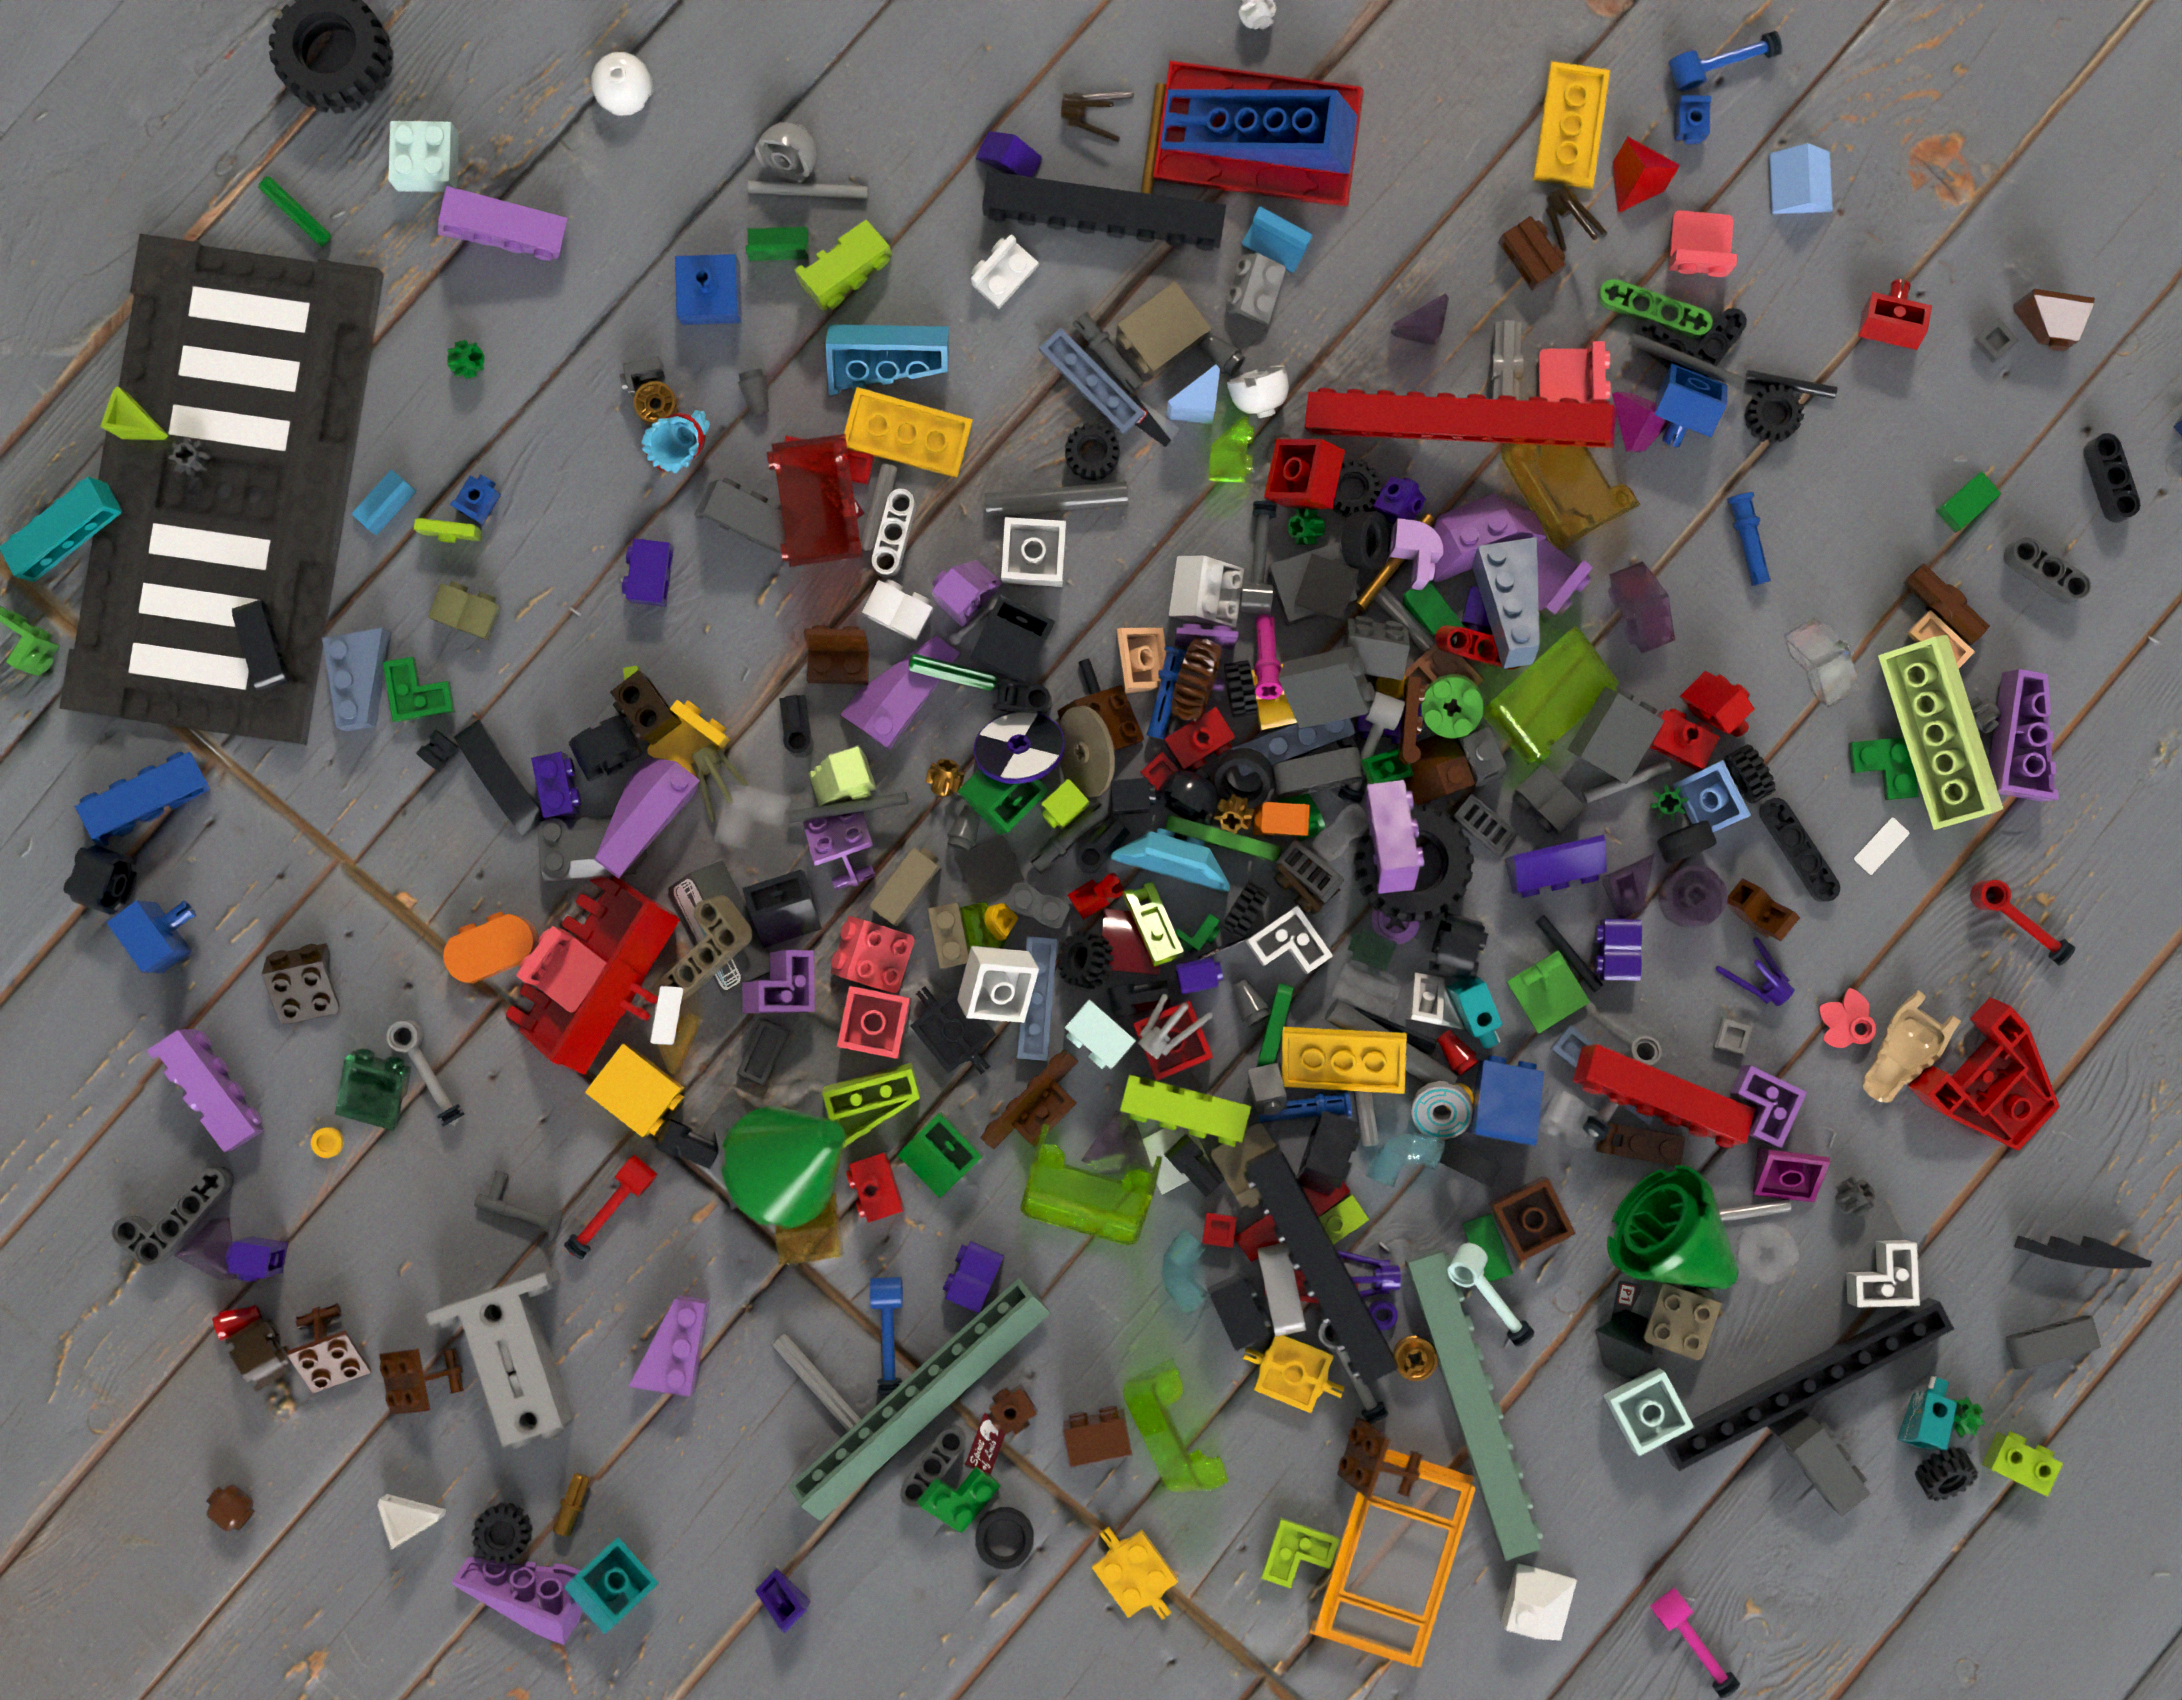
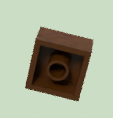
[1488,1176,1576,1262]
[1063,1406,1132,1467]

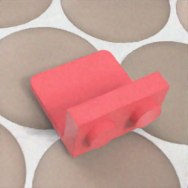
[1668,210,1737,277]
[1538,341,1611,403]
[830,915,915,993]
[516,926,607,1013]

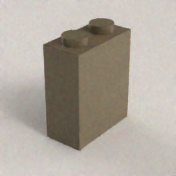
[1116,281,1212,378]
[869,847,941,927]

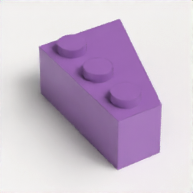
[931,560,1003,628]
[628,1295,710,1397]

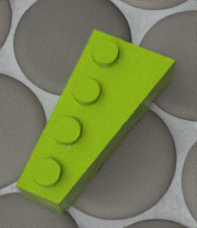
[1120,1075,1253,1147]

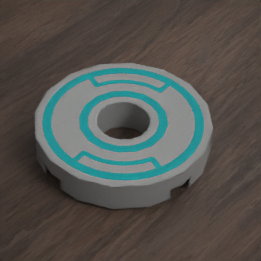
[1411,1081,1473,1140]

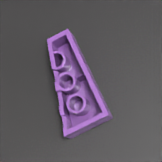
[438,186,567,261]
[147,1029,264,1152]

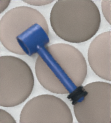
[1668,31,1782,92]
[870,1277,903,1395]

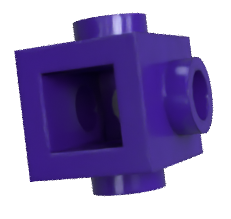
[1373,476,1426,524]

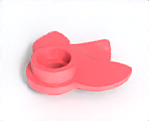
[1819,988,1876,1048]

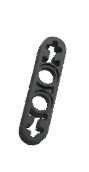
[1759,798,1840,902]

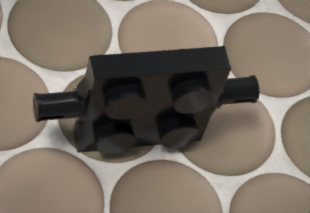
[910,986,996,1075]

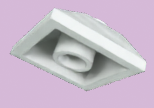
[1501,1562,1577,1640]

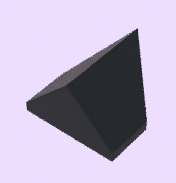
[1595,1310,1653,1379]

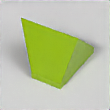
[100,386,168,440]

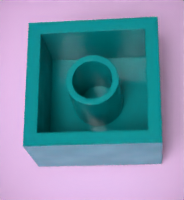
[563,1537,659,1634]

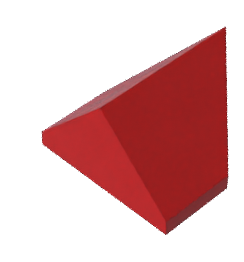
[1612,136,1680,214]

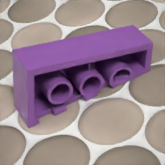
[1989,669,2059,802]

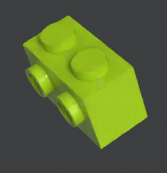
[1982,1430,2063,1497]

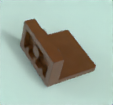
[804,625,870,685]
[1057,685,1144,751]

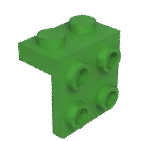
[0,606,59,676]

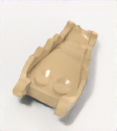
[1862,990,1961,1103]

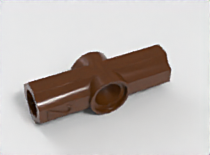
[1904,563,1990,646]

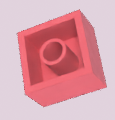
[837,986,912,1059]

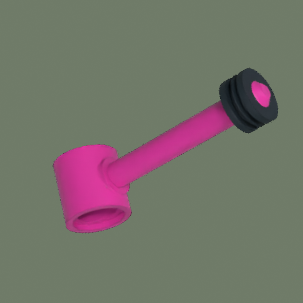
[1649,1587,1740,1698]

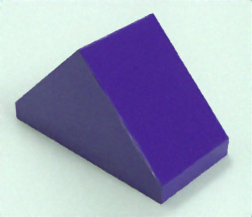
[975,131,1042,177]
[755,1568,811,1633]

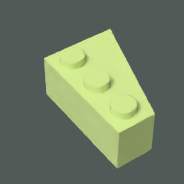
[808,746,877,806]

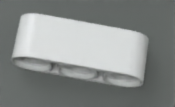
[872,489,916,578]

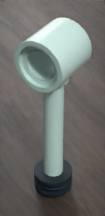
[1448,1243,1534,1347]

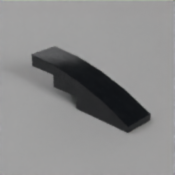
[2014,1236,2152,1269]

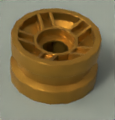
[633,381,679,427]
[1393,1335,1438,1381]

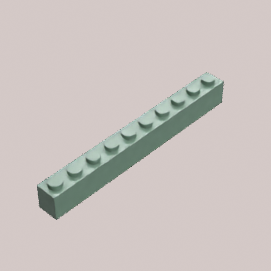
[1405,1249,1543,1561]
[788,1278,1051,1521]

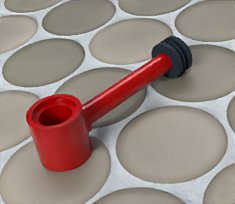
[1970,880,2075,966]
[564,1154,658,1259]

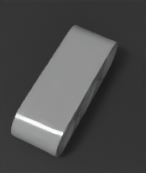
[1257,1243,1306,1336]

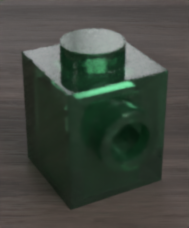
[1347,929,1397,972]

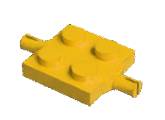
[1243,1334,1345,1413]
[1092,1526,1178,1620]

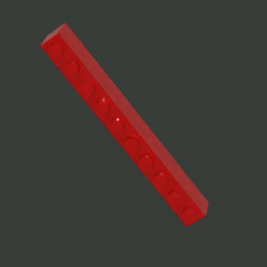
[1305,388,1617,448]

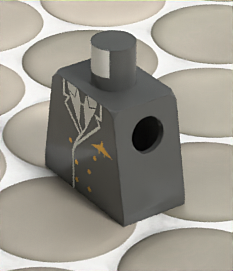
[1455,724,1506,789]

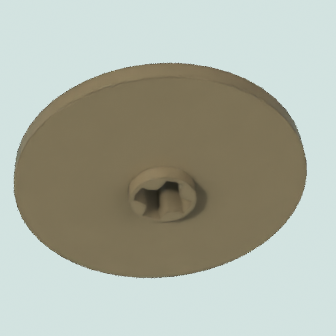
[1059,706,1115,797]

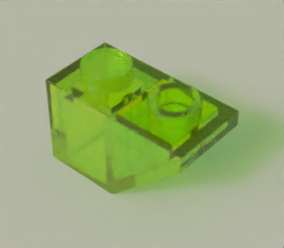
[1208,416,1254,482]

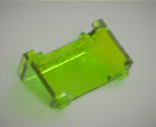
[1482,625,1620,765]
[1123,1358,1230,1493]

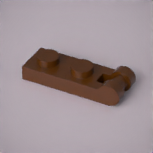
[1398,676,1425,765]
[1596,1123,1686,1166]

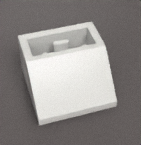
[1169,555,1244,628]

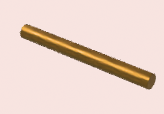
[1140,83,1166,194]
[1355,513,1434,611]

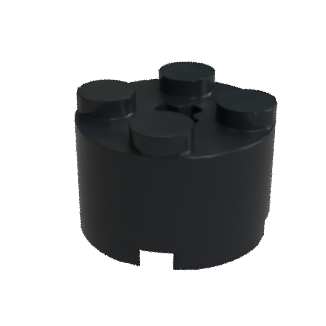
[569,715,643,782]
[64,845,137,915]
[1429,912,1488,981]

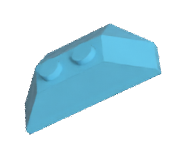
[1111,828,1230,893]

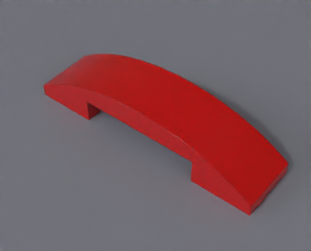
[1234,1181,1351,1262]

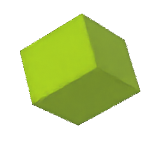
[623,665,640,680]

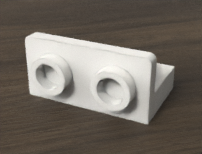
[971,234,1039,309]

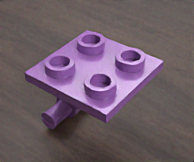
[1174,624,1238,692]
[803,811,876,891]

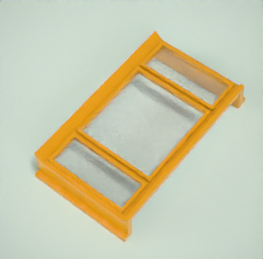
[1309,1449,1476,1668]

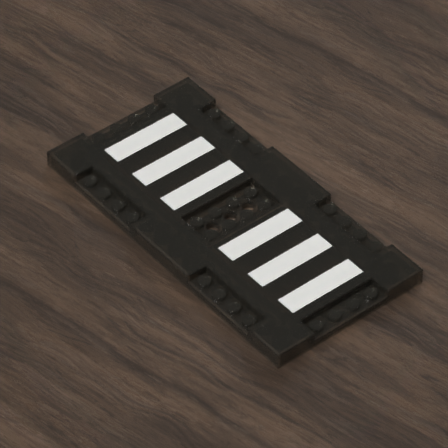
[59,234,384,746]

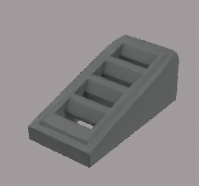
[1450,793,1517,856]
[1276,839,1344,903]

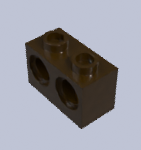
[610,670,682,745]

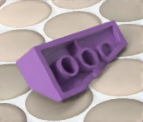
[841,636,961,751]
[452,1557,583,1645]

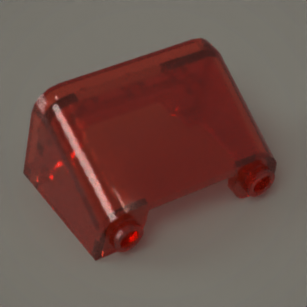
[767,434,863,567]

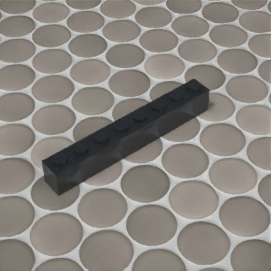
[982,171,1226,251]
[1243,1145,1398,1386]

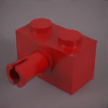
[1858,279,1932,350]
[1680,671,1755,737]
[1164,707,1235,772]
[1649,708,1720,772]
[846,1151,905,1223]

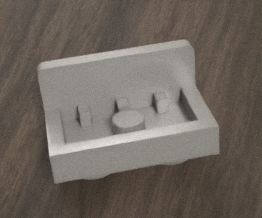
[1225,253,1286,324]

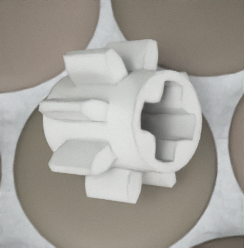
[1239,0,1276,30]

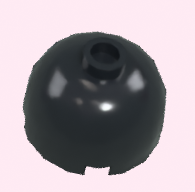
[1156,768,1218,825]

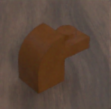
[1723,878,1800,941]

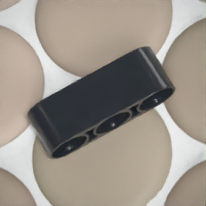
[2083,433,2141,523]
[232,599,290,692]

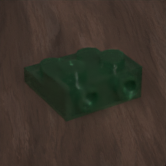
[335,1049,412,1131]

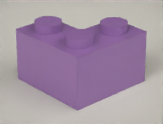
[742,950,815,1014]
[1730,1065,1807,1148]

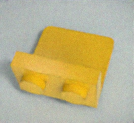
[647,700,730,777]

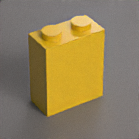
[585,1043,685,1138]

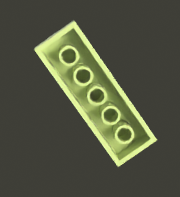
[1878,634,2003,830]

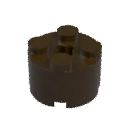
[225,1318,292,1391]

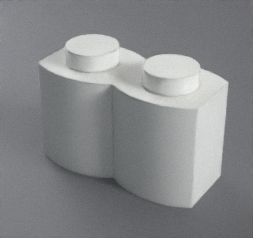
[862,579,933,642]

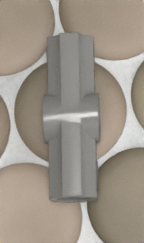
[1489,320,1524,400]

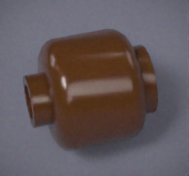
[206,1484,255,1532]

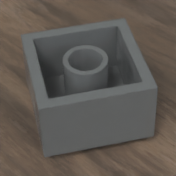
[1342,616,1410,680]

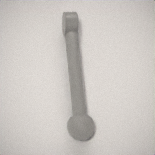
[949,599,997,645]

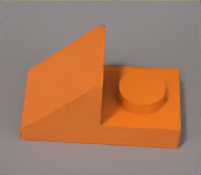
[1253,802,1310,836]

